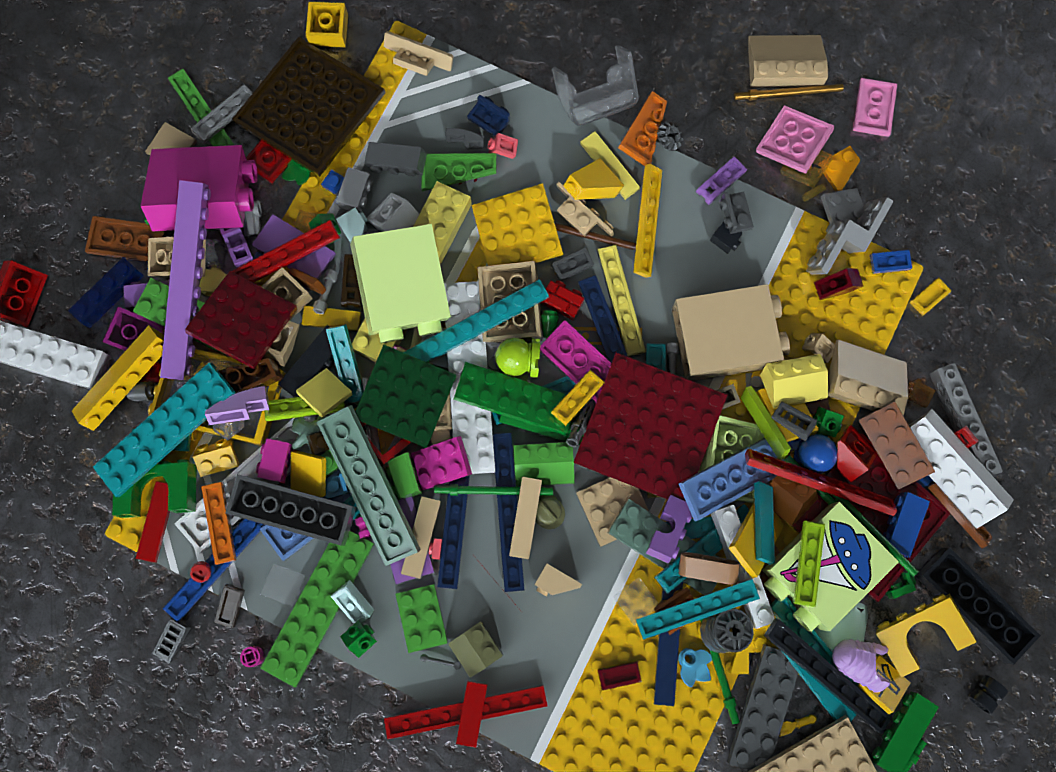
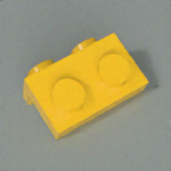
[192,439,239,477]

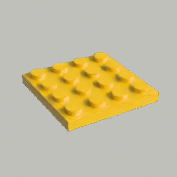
[471,183,564,266]

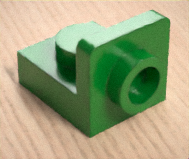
[886,571,916,599]

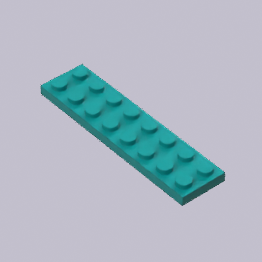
[93,363,236,497]

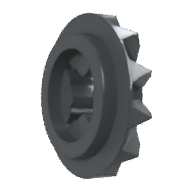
[657,121,684,151]

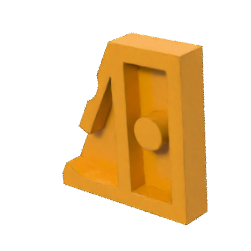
[818,146,860,192]

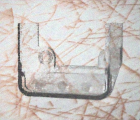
[552,45,639,126]

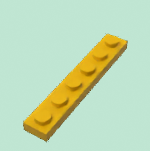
[633,164,662,278]

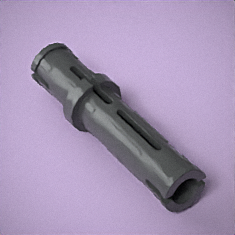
[566,399,596,447]

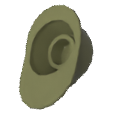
[535,486,565,529]

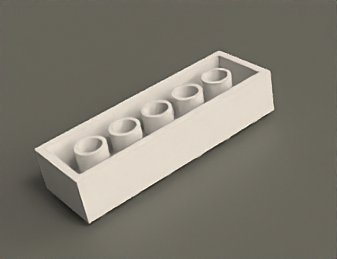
[0,321,111,390]
[909,409,1014,529]

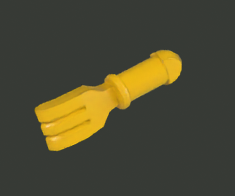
[779,714,817,737]

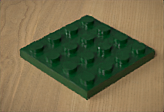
[355,344,457,448]

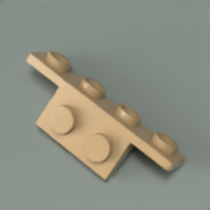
[384,31,454,76]
[556,182,614,237]

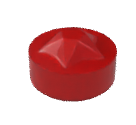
[190,561,212,583]

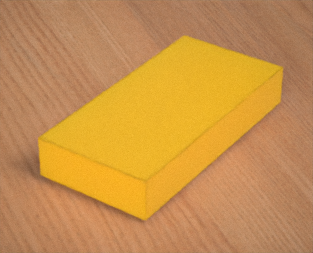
[909,277,951,316]

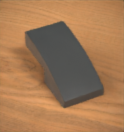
[446,128,484,149]

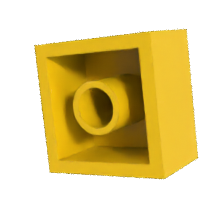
[306,2,348,47]

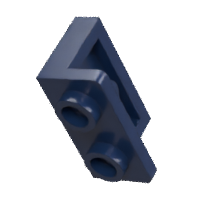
[467,95,510,136]

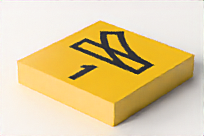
[857,655,911,714]

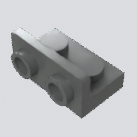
[719,192,754,234]

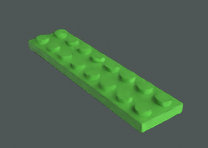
[260,531,374,688]

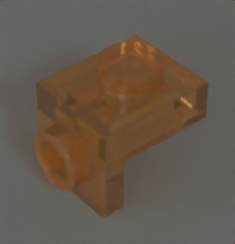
[908,378,936,408]

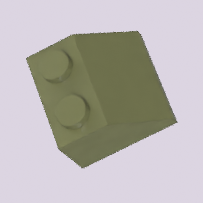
[448,621,504,678]

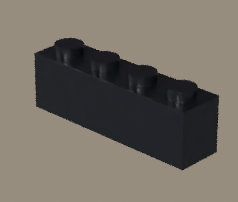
[278,325,335,397]

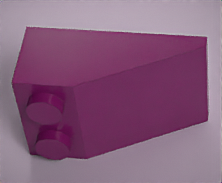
[102,307,165,363]

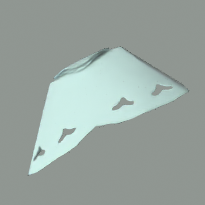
[814,602,868,652]

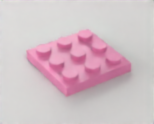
[756,105,834,174]

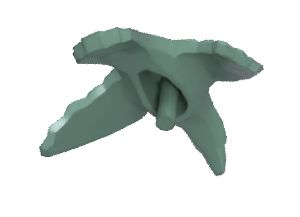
[292,414,330,451]

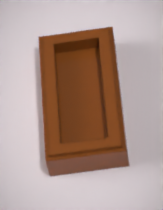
[288,268,326,295]

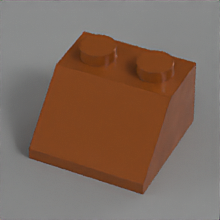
[769,475,818,527]

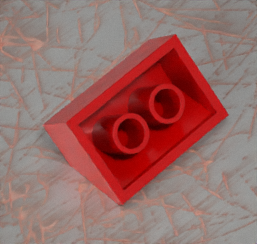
[0,260,48,327]

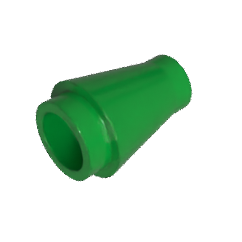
[541,310,559,338]

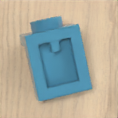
[326,473,350,499]

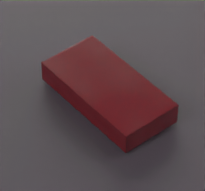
[598,661,642,690]

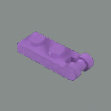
[696,156,747,205]

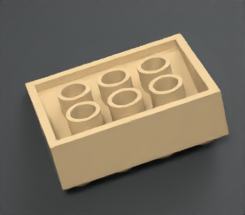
[748,35,828,88]
[478,261,543,342]
[828,340,908,416]

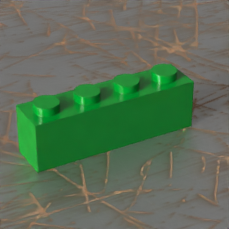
[871,691,939,772]

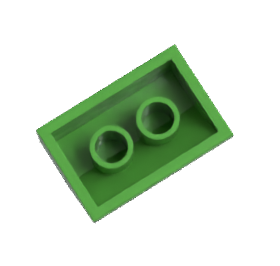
[513,442,574,487]

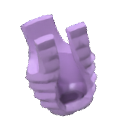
[832,639,890,693]

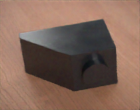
[710,222,742,254]

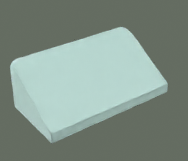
[331,580,374,624]

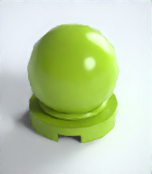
[495,337,540,378]

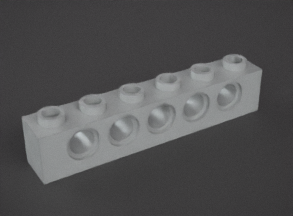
[929,363,1003,476]

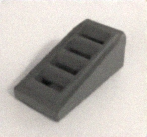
[772,402,817,441]
[152,618,191,663]

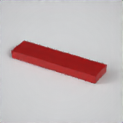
[136,481,170,563]

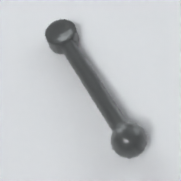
[420,654,461,670]

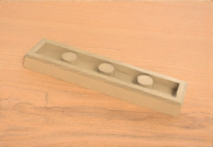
[509,477,542,559]
[401,496,441,579]

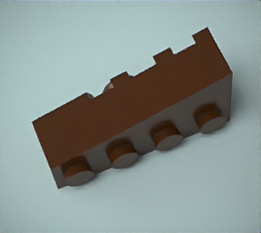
[190,358,283,393]

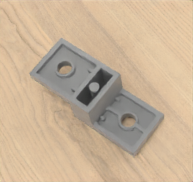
[806,197,893,275]

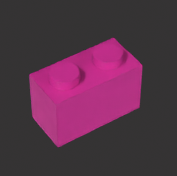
[256,438,293,484]

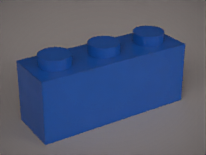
[883,492,930,557]

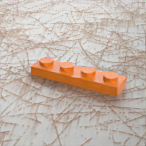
[201,482,237,565]

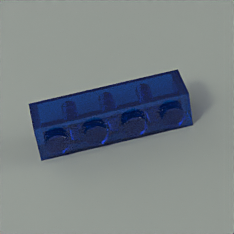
[68,257,144,328]

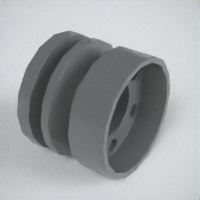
[700,608,754,653]

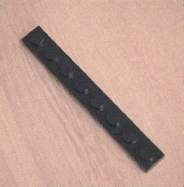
[764,619,892,734]

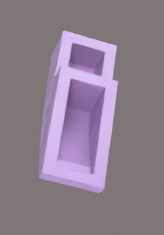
[205,386,269,425]

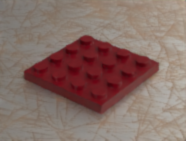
[185,271,297,369]

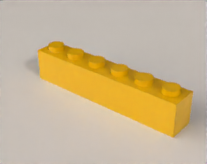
[72,325,164,431]

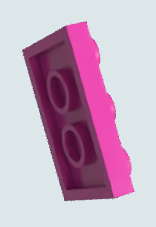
[411,436,472,490]

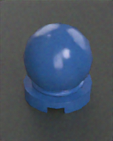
[793,434,838,474]

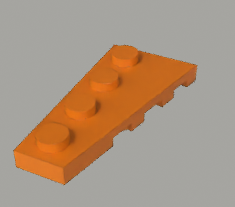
[618,91,667,166]

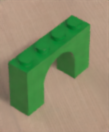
[112,459,197,518]

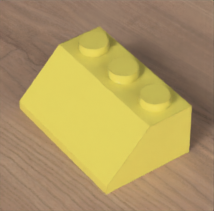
[760,354,828,409]

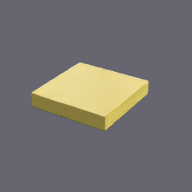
[296,368,352,418]

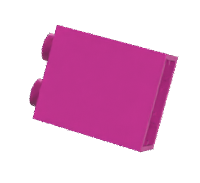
[141,145,257,231]

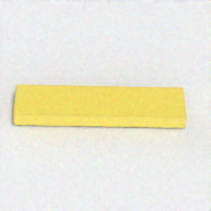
[580,131,640,200]

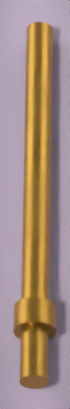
[734,84,844,101]

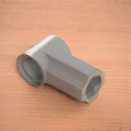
[243,200,262,239]

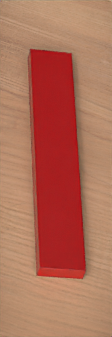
[232,220,340,283]

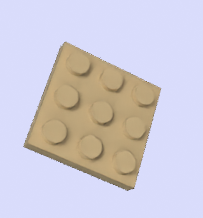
[576,477,649,547]

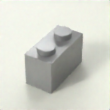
[336,167,373,213]

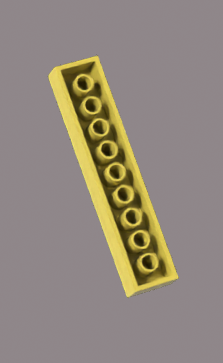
[352,181,472,362]

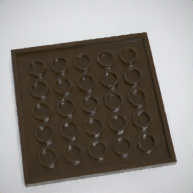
[232,37,386,177]

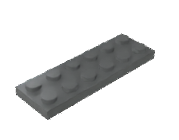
[727,644,798,770]

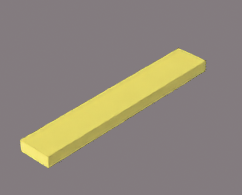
[597,245,646,357]

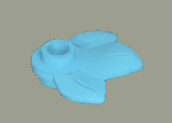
[678,648,712,687]

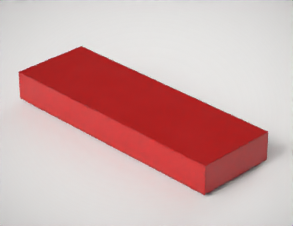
[456,681,488,748]

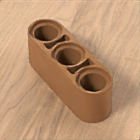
[678,552,740,585]

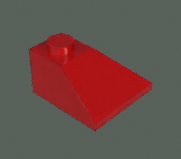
[837,424,878,482]

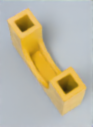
[876,594,977,678]

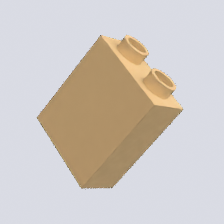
[672,284,790,381]

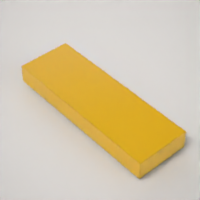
[301,306,362,331]
[551,370,604,426]

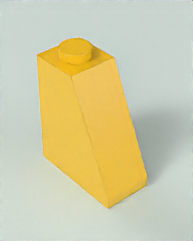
[563,158,624,200]

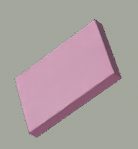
[852,78,897,137]

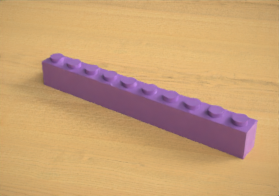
[160,180,211,380]

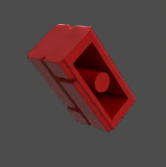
[540,280,585,321]

